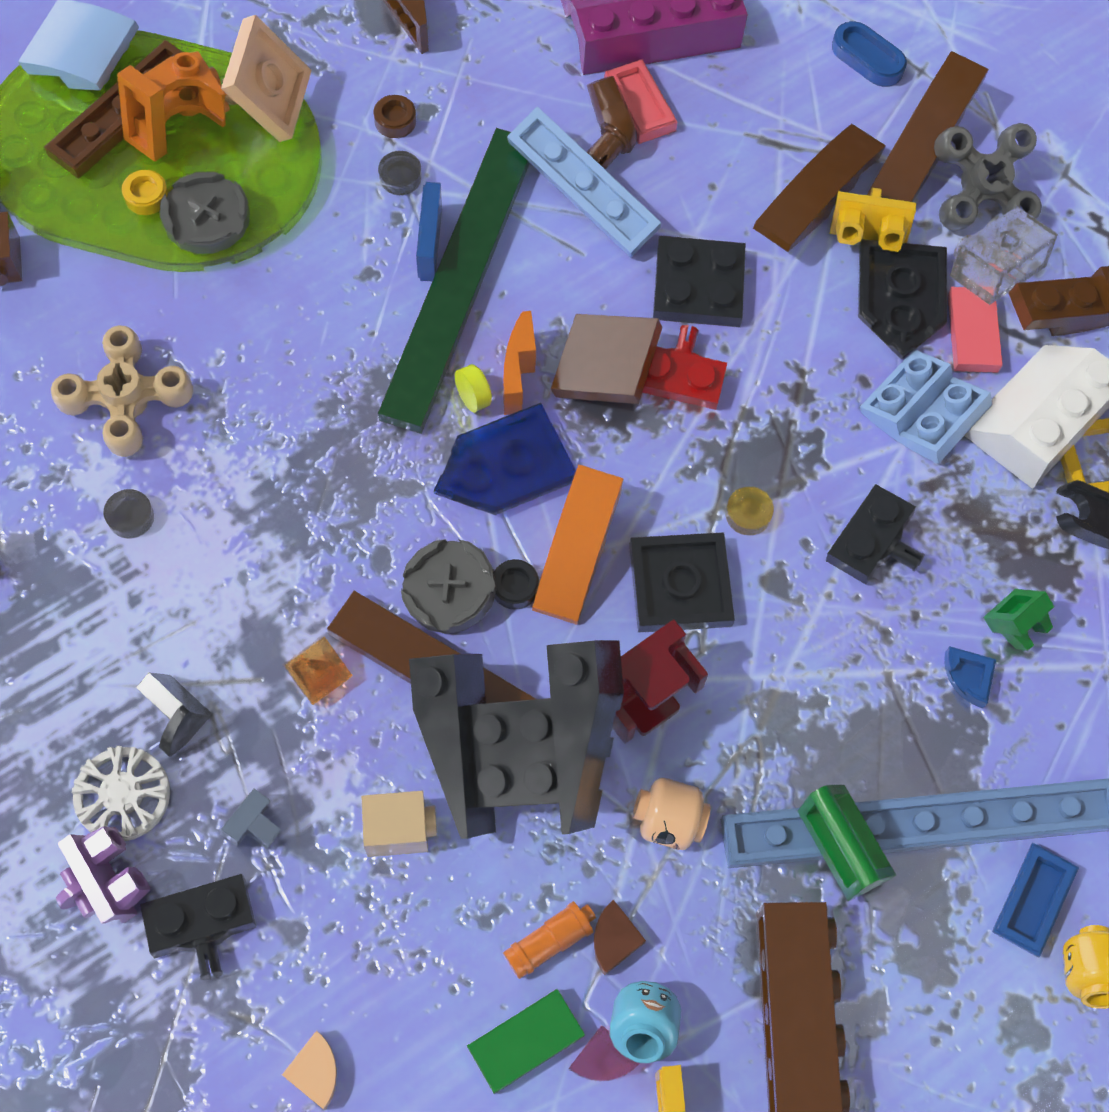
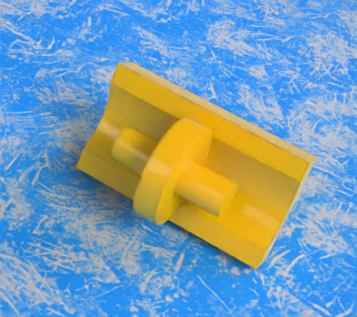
[829,188,916,252]

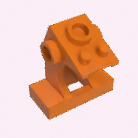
[117,51,230,162]

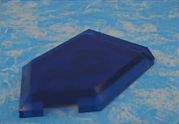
[433,403,576,515]

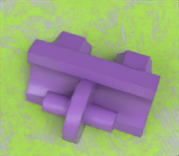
[56,826,151,924]

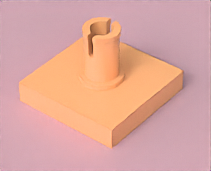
[221,15,312,142]

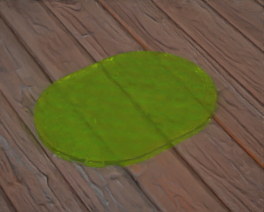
[0,30,322,272]

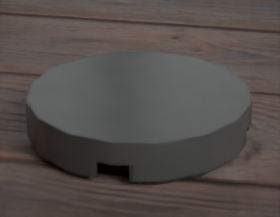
[160,172,250,254]
[401,539,497,634]

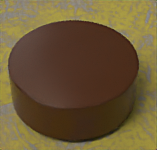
[373,95,416,138]

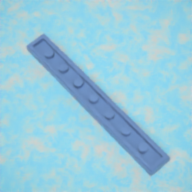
[720,778,1109,868]

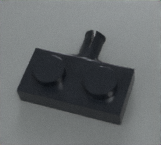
[826,484,925,584]
[140,874,256,980]

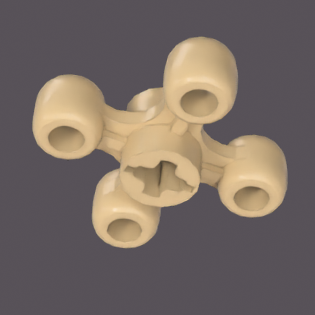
[51,325,193,457]

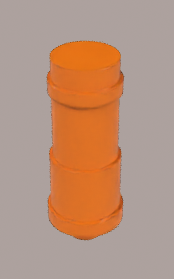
[502,901,596,979]

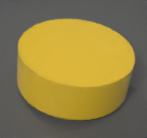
[122,170,169,215]

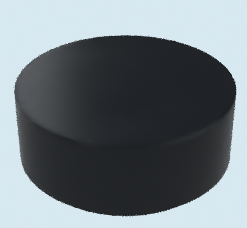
[495,559,539,610]

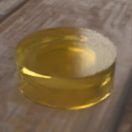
[725,487,774,535]

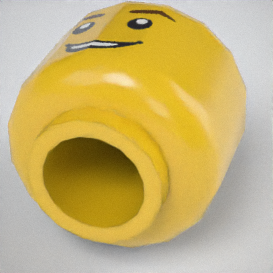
[1062,925,1109,1009]

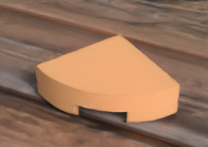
[282,1030,337,1110]

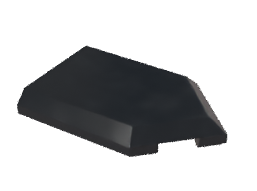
[858,239,947,359]

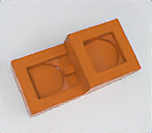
[503,311,536,415]

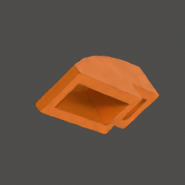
[532,464,624,625]

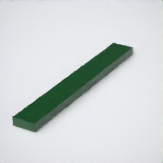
[378,128,530,434]

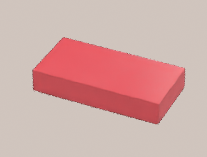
[604,59,678,144]
[948,287,1002,373]

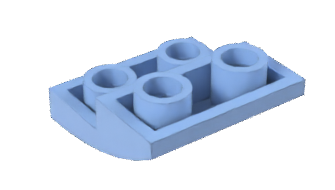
[18,0,139,90]
[860,349,992,464]

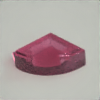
[568,1025,640,1082]

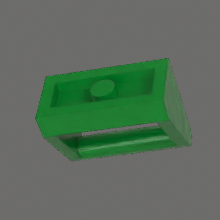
[797,785,896,902]

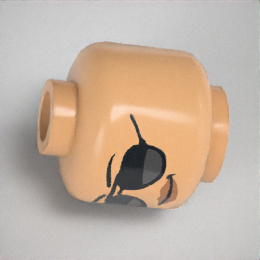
[632,778,711,850]

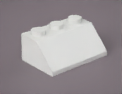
[964,345,1109,489]

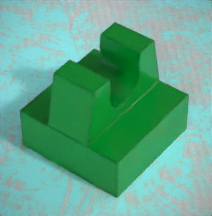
[983,589,1055,651]

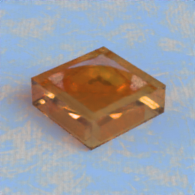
[282,636,353,705]

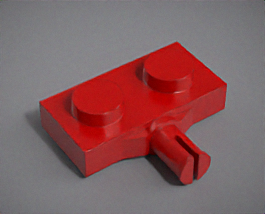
[642,325,727,410]

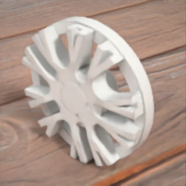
[72,746,170,841]

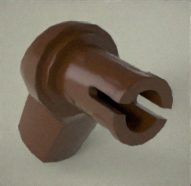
[587,76,637,169]

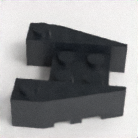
[409,640,624,839]

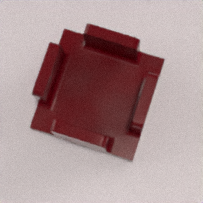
[612,619,708,744]

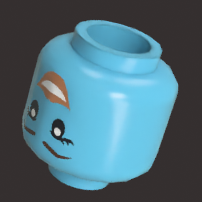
[610,981,682,1063]

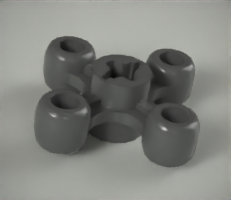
[934,123,1042,231]

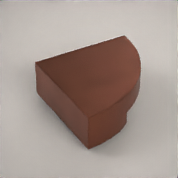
[594,900,646,976]

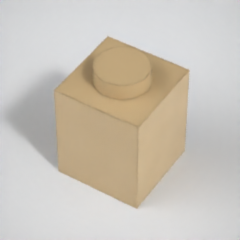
[361,791,437,857]

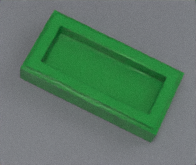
[467,989,585,1094]

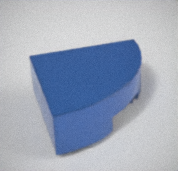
[944,646,996,708]

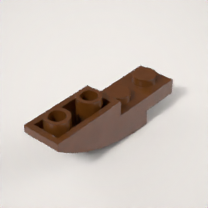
[1008,266,1109,336]

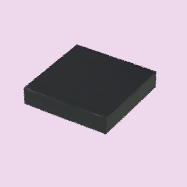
[629,532,735,633]

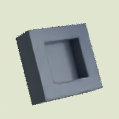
[221,788,281,849]

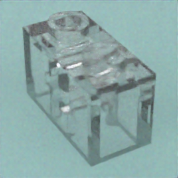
[950,206,1058,305]

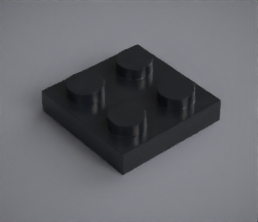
[653,236,746,327]

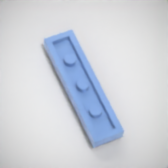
[507,106,661,258]

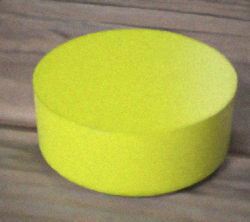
[455,364,492,413]

